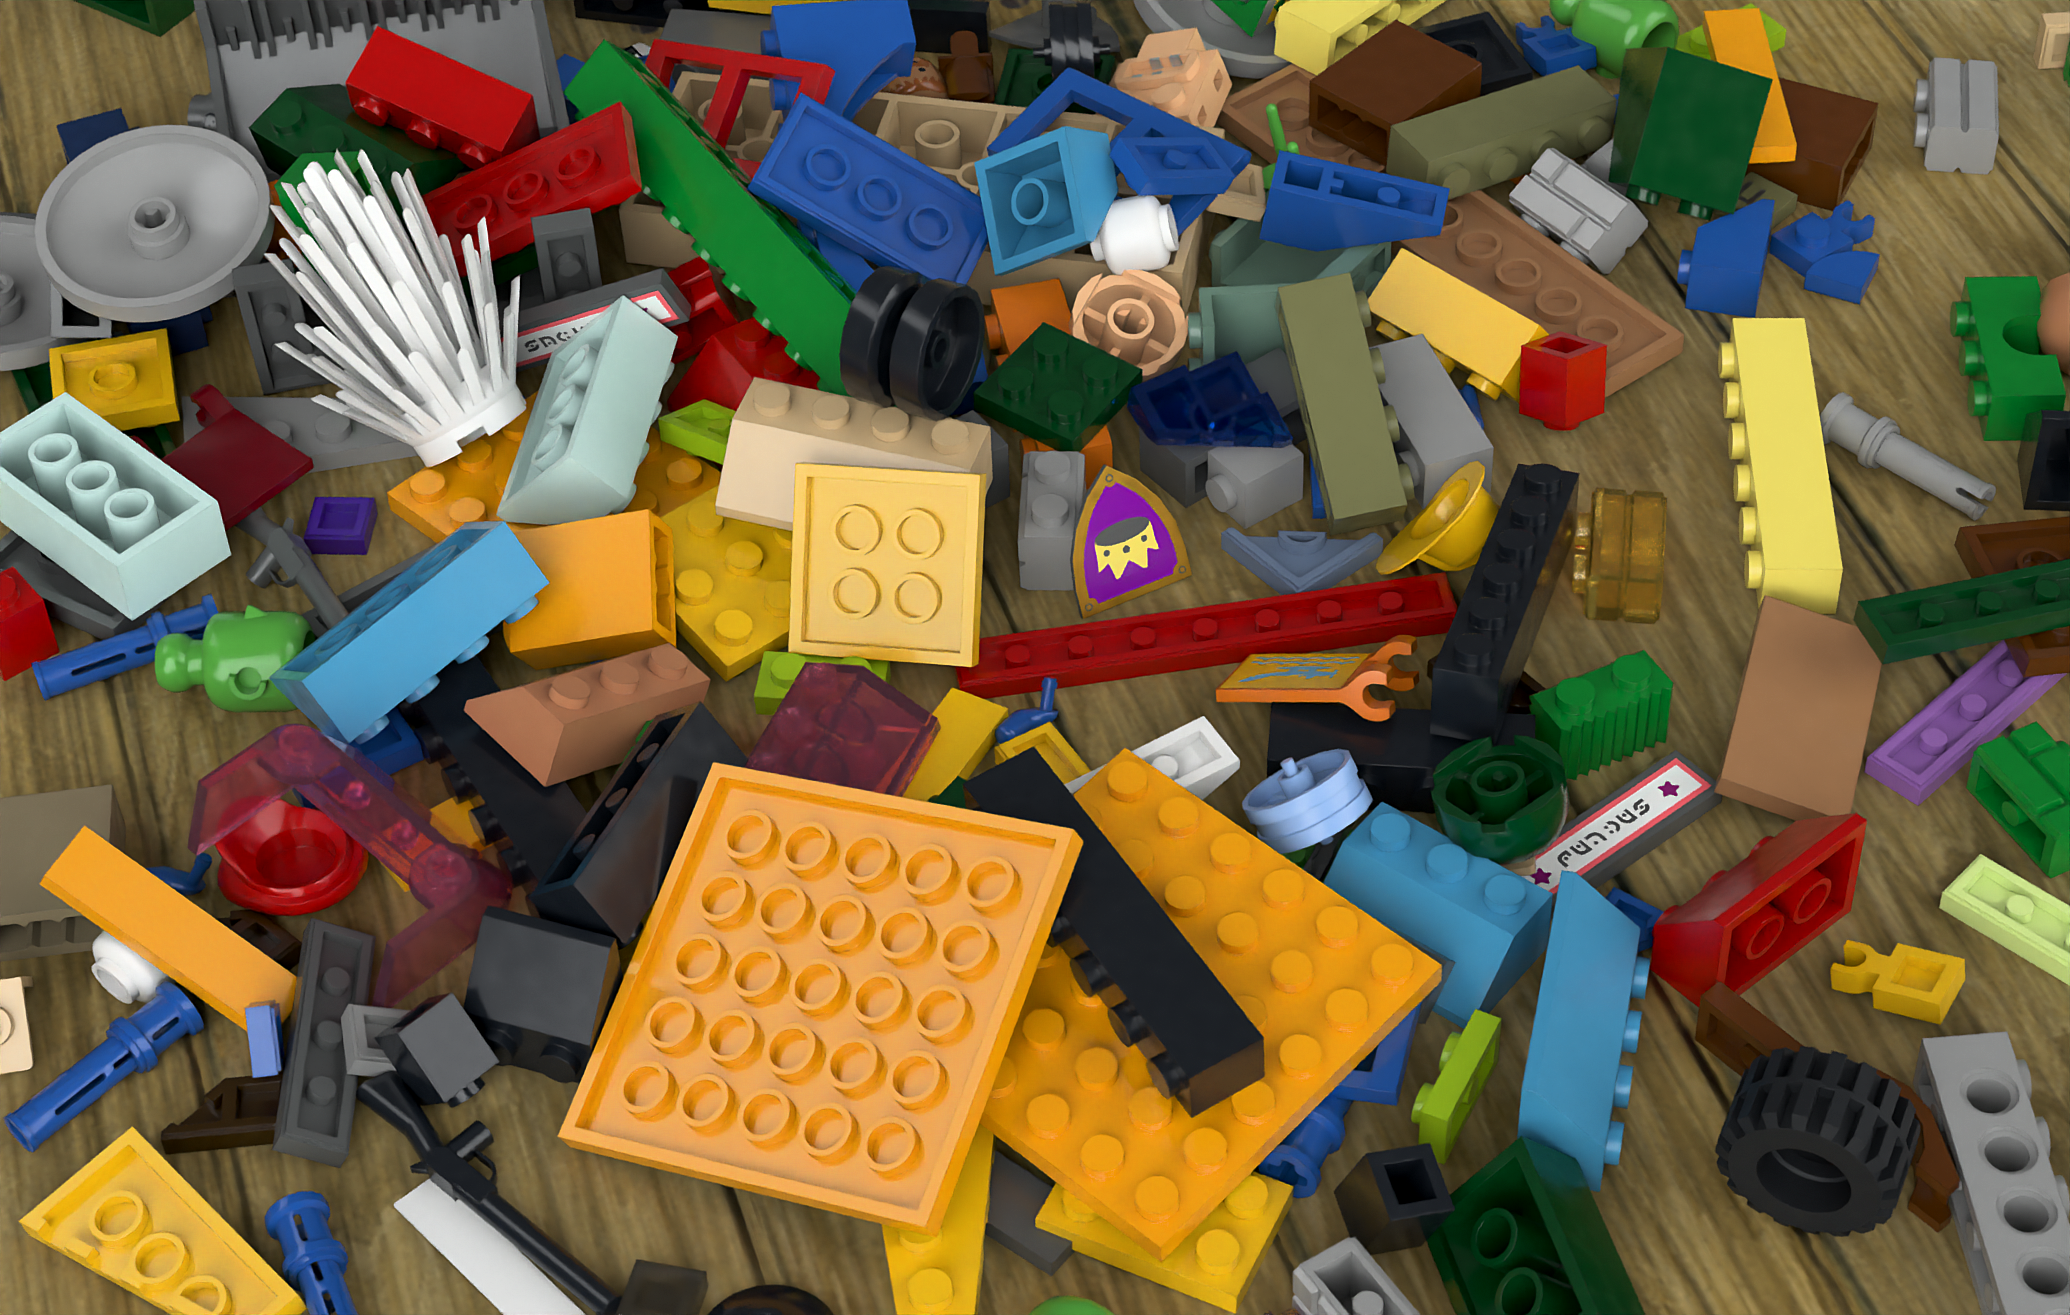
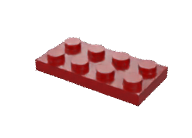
[421,101,642,282]

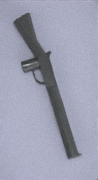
[234,507,349,629]

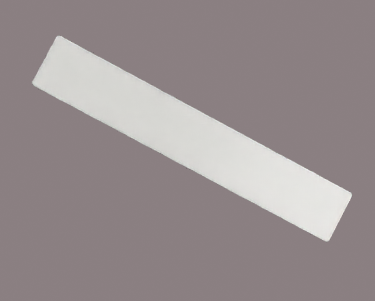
[394,1179,585,1315]

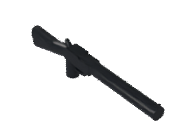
[356,1071,624,1315]

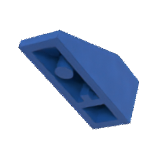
[1259,150,1450,252]

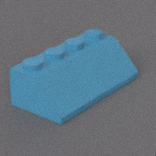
[269,521,550,744]
[1517,870,1651,1192]

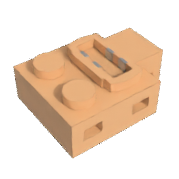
[1095,27,1232,127]

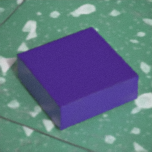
[304,497,378,555]

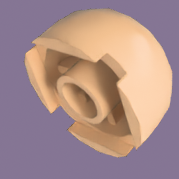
[1069,270,1188,388]

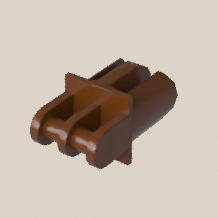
[938,31,996,104]

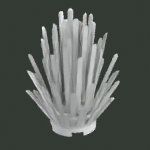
[263,149,527,467]

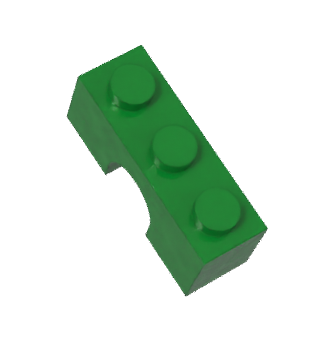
[1950,276,2066,441]

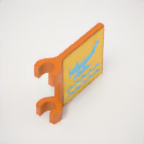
[1216,635,1420,722]

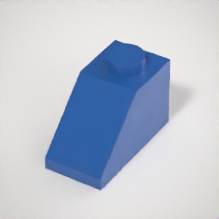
[1677,199,1775,318]

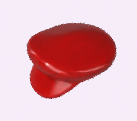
[210,790,369,916]

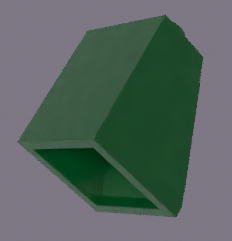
[1608,47,1773,222]

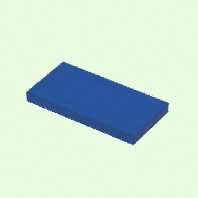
[746,93,989,285]

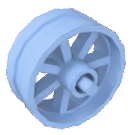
[1242,749,1373,854]

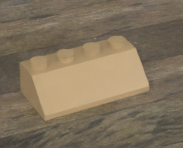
[715,377,993,531]

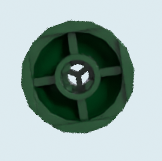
[1431,735,1569,865]

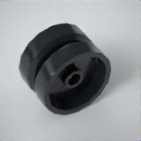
[839,265,985,421]

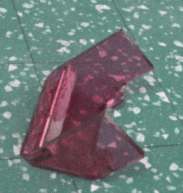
[187,724,512,1008]

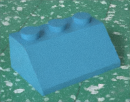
[1323,802,1553,1029]

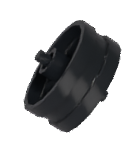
[1033,0,1111,83]

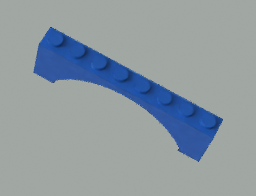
[760,0,988,415]

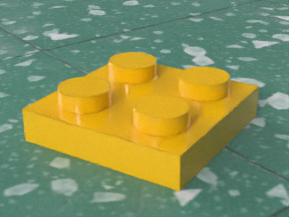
[49,328,180,431]

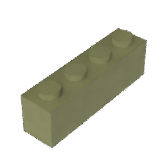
[1386,66,1617,200]
[1275,272,1414,536]

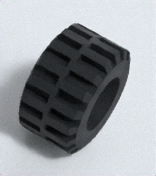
[1715,1046,1920,1237]

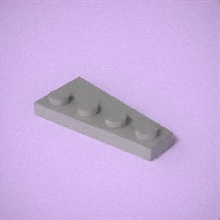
[182,396,418,473]

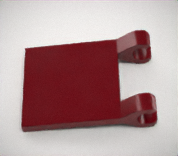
[129,384,314,532]

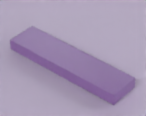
[1864,640,2067,806]

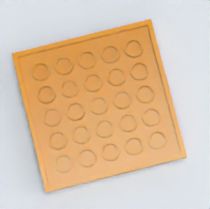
[979,748,1442,1263]
[558,762,1084,1237]

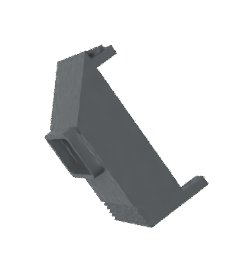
[194,0,602,395]

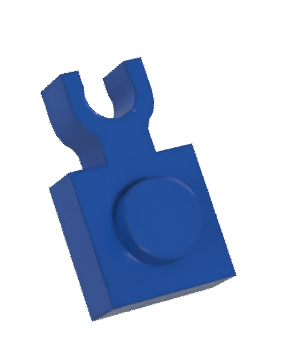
[1515,15,1597,77]
[1769,200,1875,277]

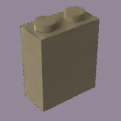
[0,784,126,962]

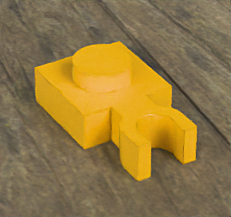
[1830,940,1966,1025]

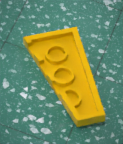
[881,1123,997,1315]
[19,1127,307,1315]

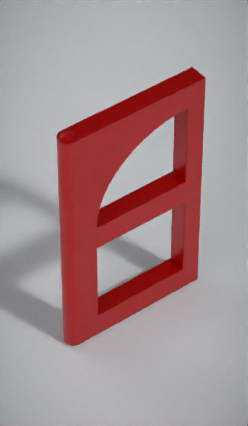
[645,39,835,179]

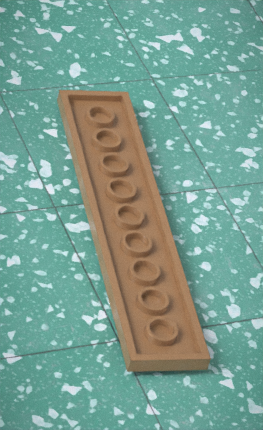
[1216,64,1684,398]

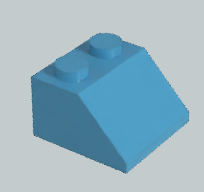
[974,126,1119,276]

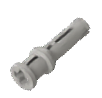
[1820,392,1996,521]

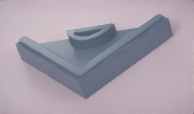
[1221,527,1383,595]

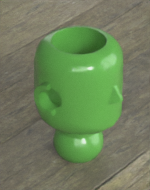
[1549,0,1679,79]
[154,605,315,713]

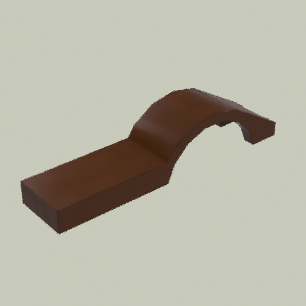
[1695,981,1960,1233]

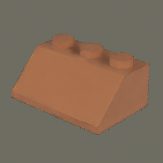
[464,643,711,787]

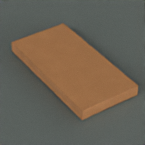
[1714,595,1882,821]

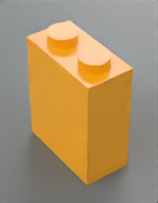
[503,509,677,670]

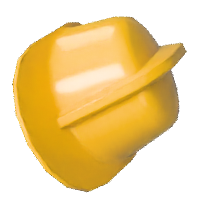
[1375,461,1500,575]

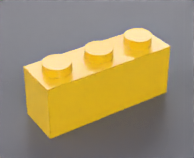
[1368,248,1549,403]

